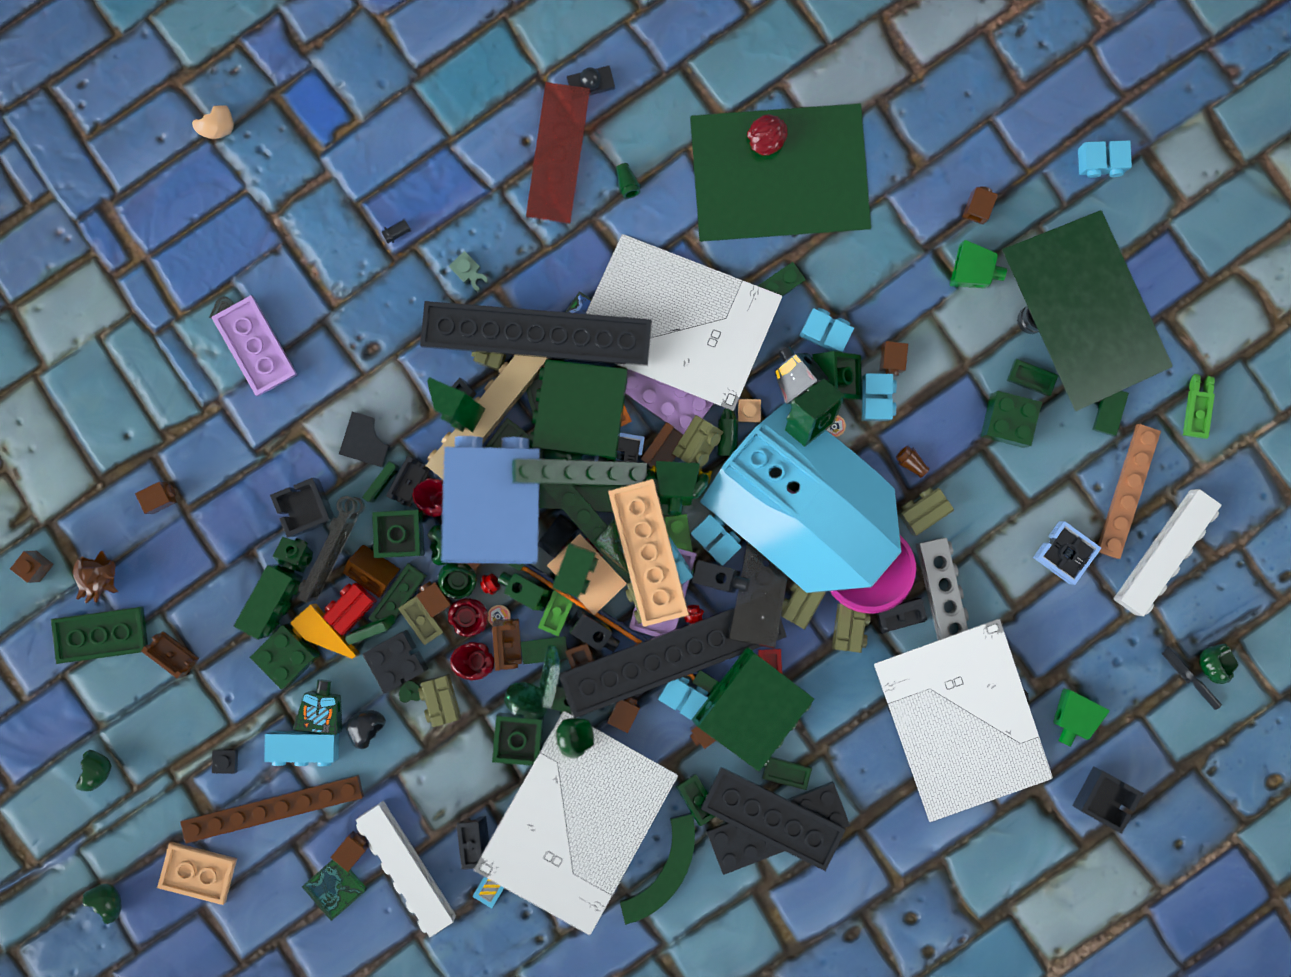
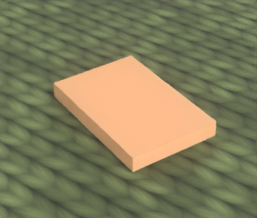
[547,534,627,615]
[157,842,237,905]

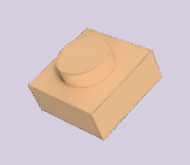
[737,399,761,423]

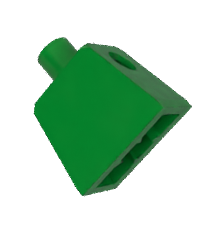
[949,240,1007,289]
[1053,688,1110,747]

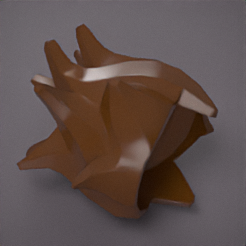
[73,551,118,604]

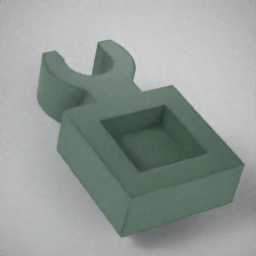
[449,251,489,292]

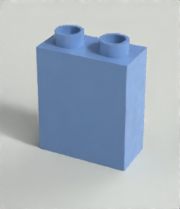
[442,436,539,564]

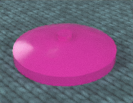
[830,535,916,614]

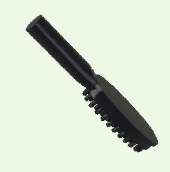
[1162,646,1222,710]

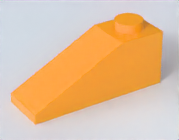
[290,604,360,659]

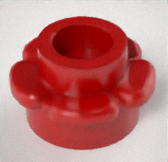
[480,573,501,595]
[684,605,704,623]

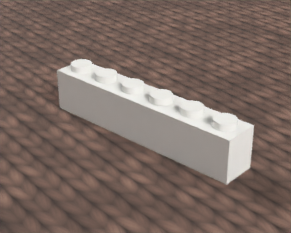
[1114,489,1222,616]
[356,801,457,937]

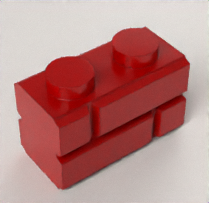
[323,583,377,635]

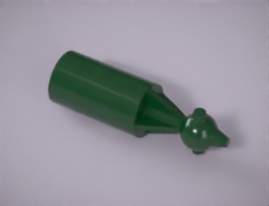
[717,407,738,456]

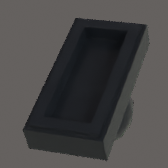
[566,65,615,100]
[538,513,578,558]

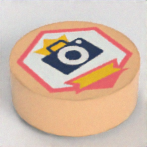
[827,415,846,437]
[488,605,511,625]

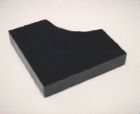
[339,411,390,468]

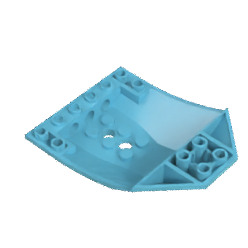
[700,403,901,593]

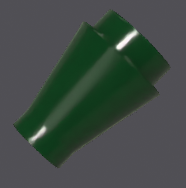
[616,163,641,199]

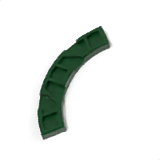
[620,813,695,925]

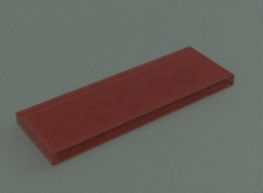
[526,82,590,224]

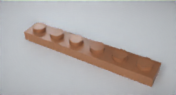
[1098,424,1161,559]

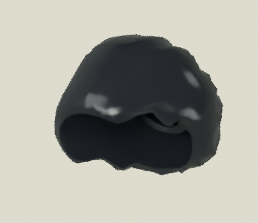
[346,710,386,749]

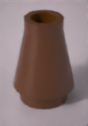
[896,445,930,478]

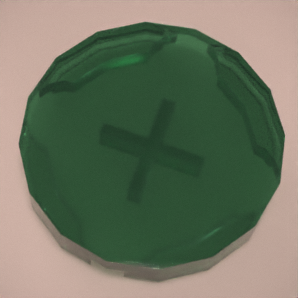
[504,682,550,719]

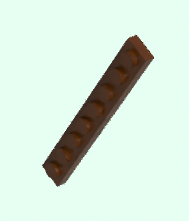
[180,775,364,844]

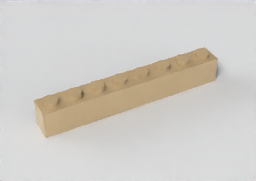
[426,355,552,480]

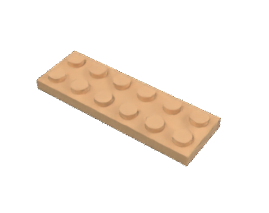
[608,479,689,627]

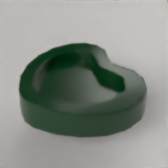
[399,680,420,703]

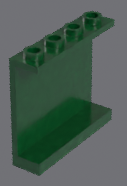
[529,359,628,462]
[691,647,814,772]

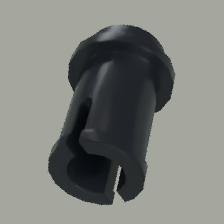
[381,219,411,243]

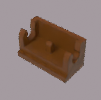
[492,619,522,671]
[141,631,199,679]

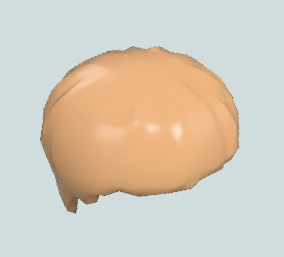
[192,105,234,139]

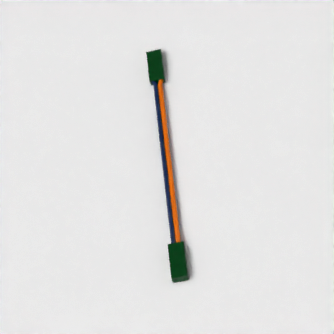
[509,564,720,694]

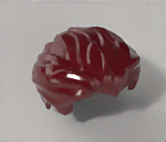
[747,114,788,156]
[412,478,444,517]
[448,598,488,637]
[450,642,494,680]

